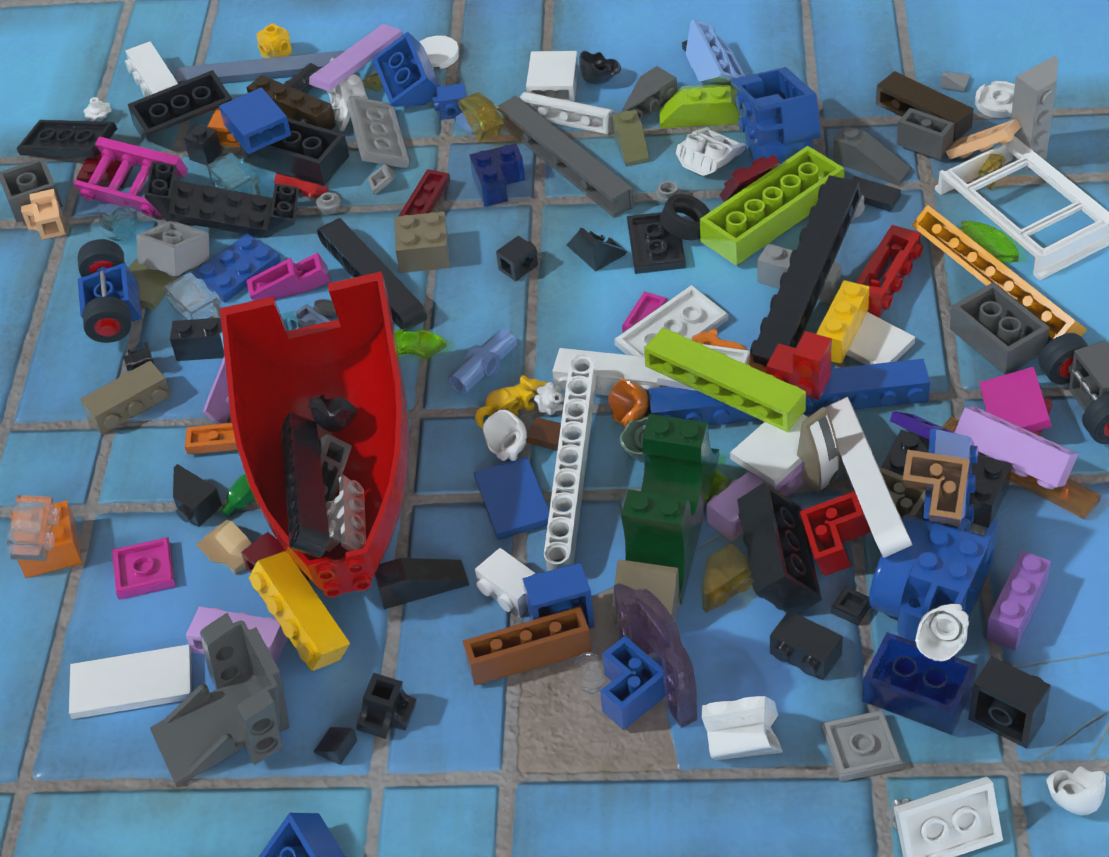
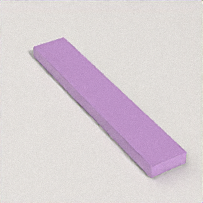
[309,24,402,92]

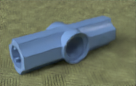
[448,328,517,395]

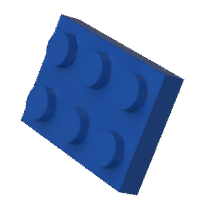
[191,234,281,303]

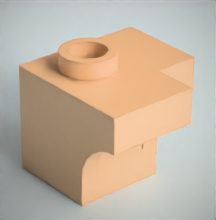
[21,189,66,240]

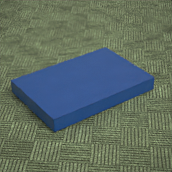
[474,457,549,540]

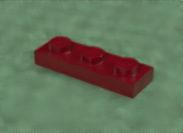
[398,169,451,217]

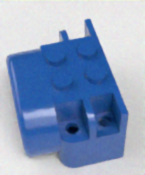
[731,67,821,166]
[869,514,998,645]

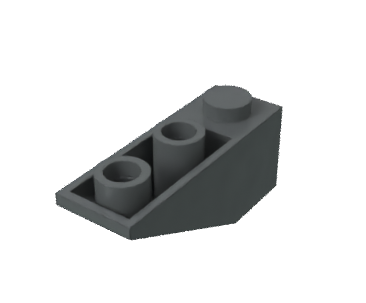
[622,66,677,121]

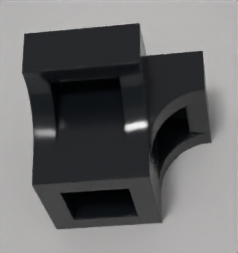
[356,672,416,739]

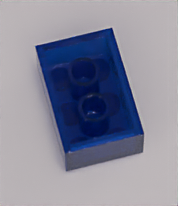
[862,632,977,735]

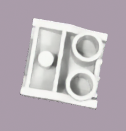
[676,127,746,176]

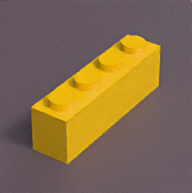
[249,551,350,672]

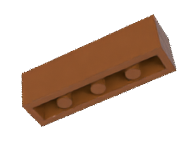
[463,607,592,686]

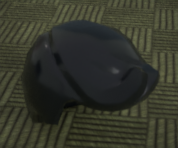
[579,51,621,84]
[308,394,358,433]

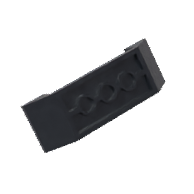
[144,161,299,238]

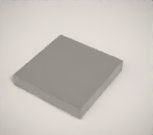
[821,710,903,782]

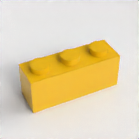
[816,280,869,364]

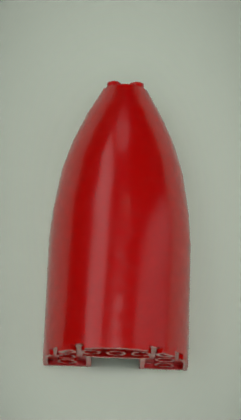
[220,271,409,597]

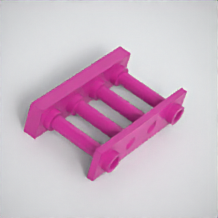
[73,136,188,218]

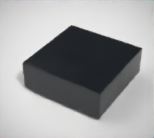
[831,586,870,626]

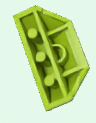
[659,84,740,128]

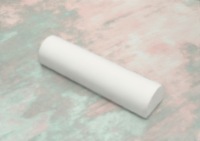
[520,92,615,135]

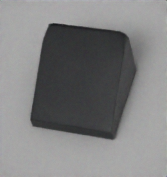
[314,727,357,765]

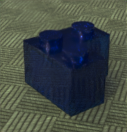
[469,143,525,207]

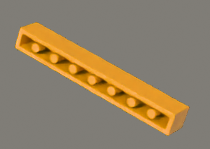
[911,205,1087,339]

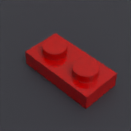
[274,173,329,199]

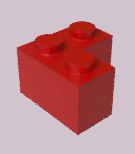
[766,331,832,400]
[800,491,872,576]

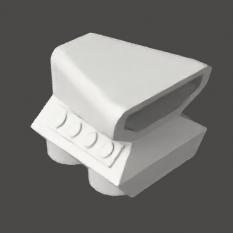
[702,696,783,760]

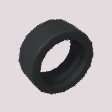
[660,194,710,241]

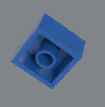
[522,563,595,628]

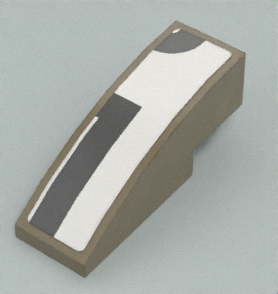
[797,407,840,493]

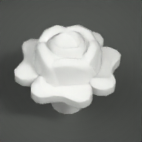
[83,97,112,121]
[534,382,565,416]

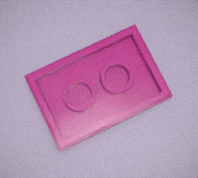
[979,367,1052,432]

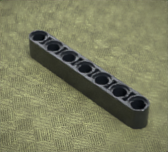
[317,218,427,332]

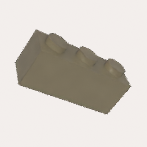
[80,361,171,435]

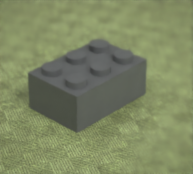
[950,282,1050,375]

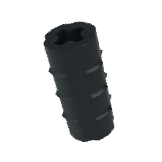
[284,63,320,94]

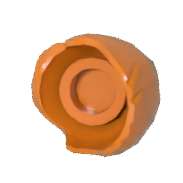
[608,379,650,428]

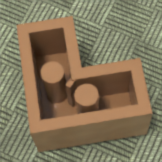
[903,450,970,526]

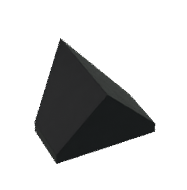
[567,228,627,272]

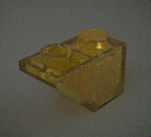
[702,543,753,613]

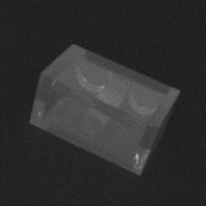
[164,272,222,320]
[7,495,59,561]

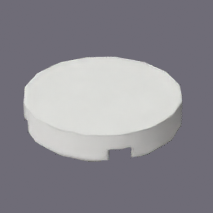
[420,36,459,70]
[975,81,1015,118]

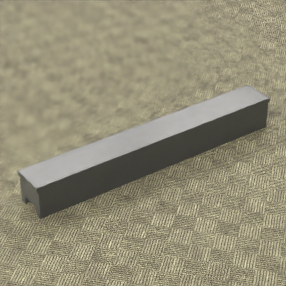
[497,96,634,217]

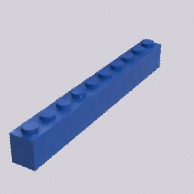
[648,358,930,426]

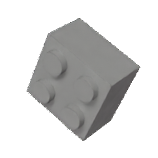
[136,221,210,276]

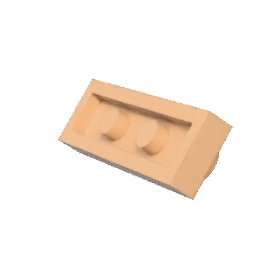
[945,118,1021,159]

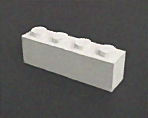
[125,41,178,97]
[552,348,665,396]

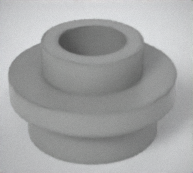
[656,181,681,203]
[316,192,341,215]

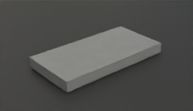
[347,96,410,169]

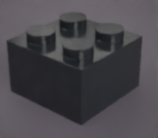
[968,656,1051,749]

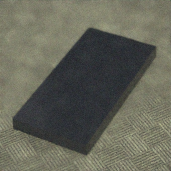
[17,120,118,158]

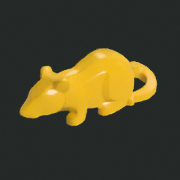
[475,375,548,429]

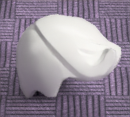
[483,410,527,461]
[916,604,969,661]
[1046,766,1106,816]

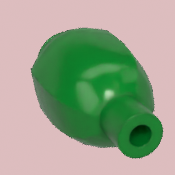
[220,474,255,517]

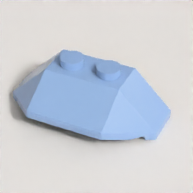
[686,19,745,85]

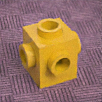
[256,23,292,58]

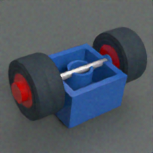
[77,239,142,343]

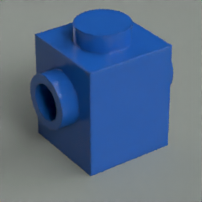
[433,83,468,120]

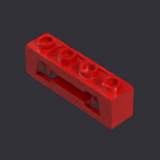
[856,225,923,318]

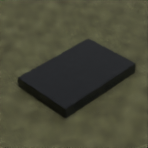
[627,212,686,274]

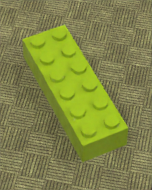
[700,146,844,266]

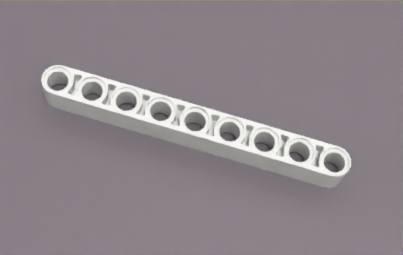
[544,353,596,571]
[825,397,912,558]

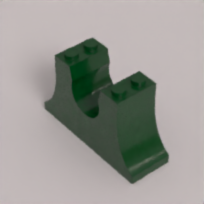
[621,414,720,605]

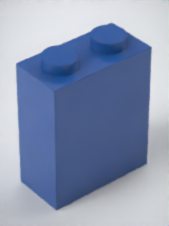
[219,88,291,154]

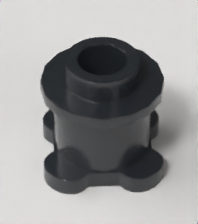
[124,342,154,371]

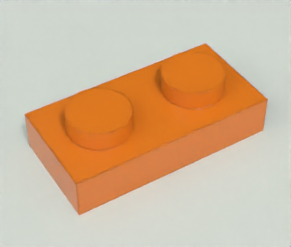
[185,423,238,455]

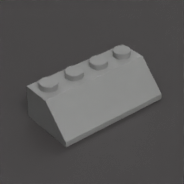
[1011,56,1058,170]

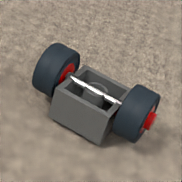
[1039,333,1109,444]

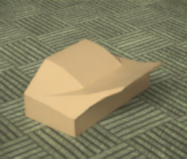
[196,520,251,575]

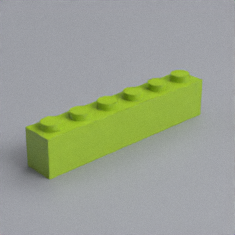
[644,327,806,432]

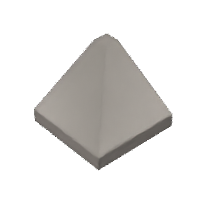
[941,71,970,92]
[367,164,396,195]

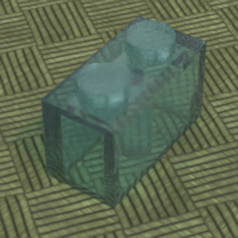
[207,153,261,195]

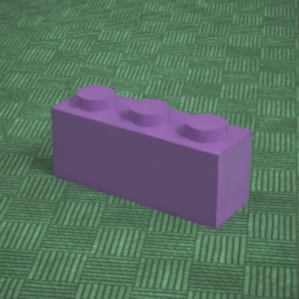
[986,551,1051,650]

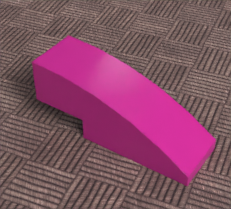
[246,253,331,300]

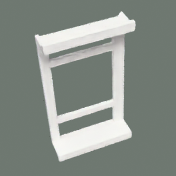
[935,136,1109,280]

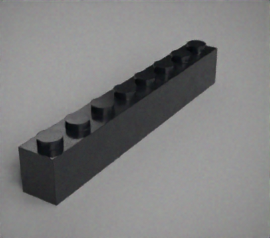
[750,175,862,367]

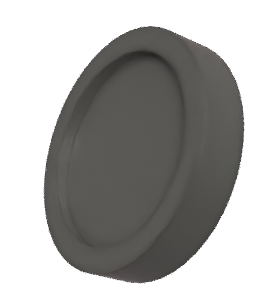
[313,299,337,316]

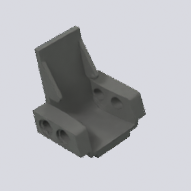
[150,612,290,787]

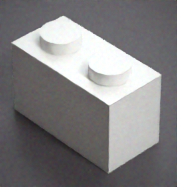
[475,548,536,618]

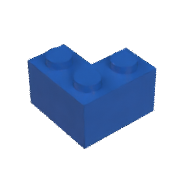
[600,636,669,730]

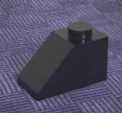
[173,464,223,527]

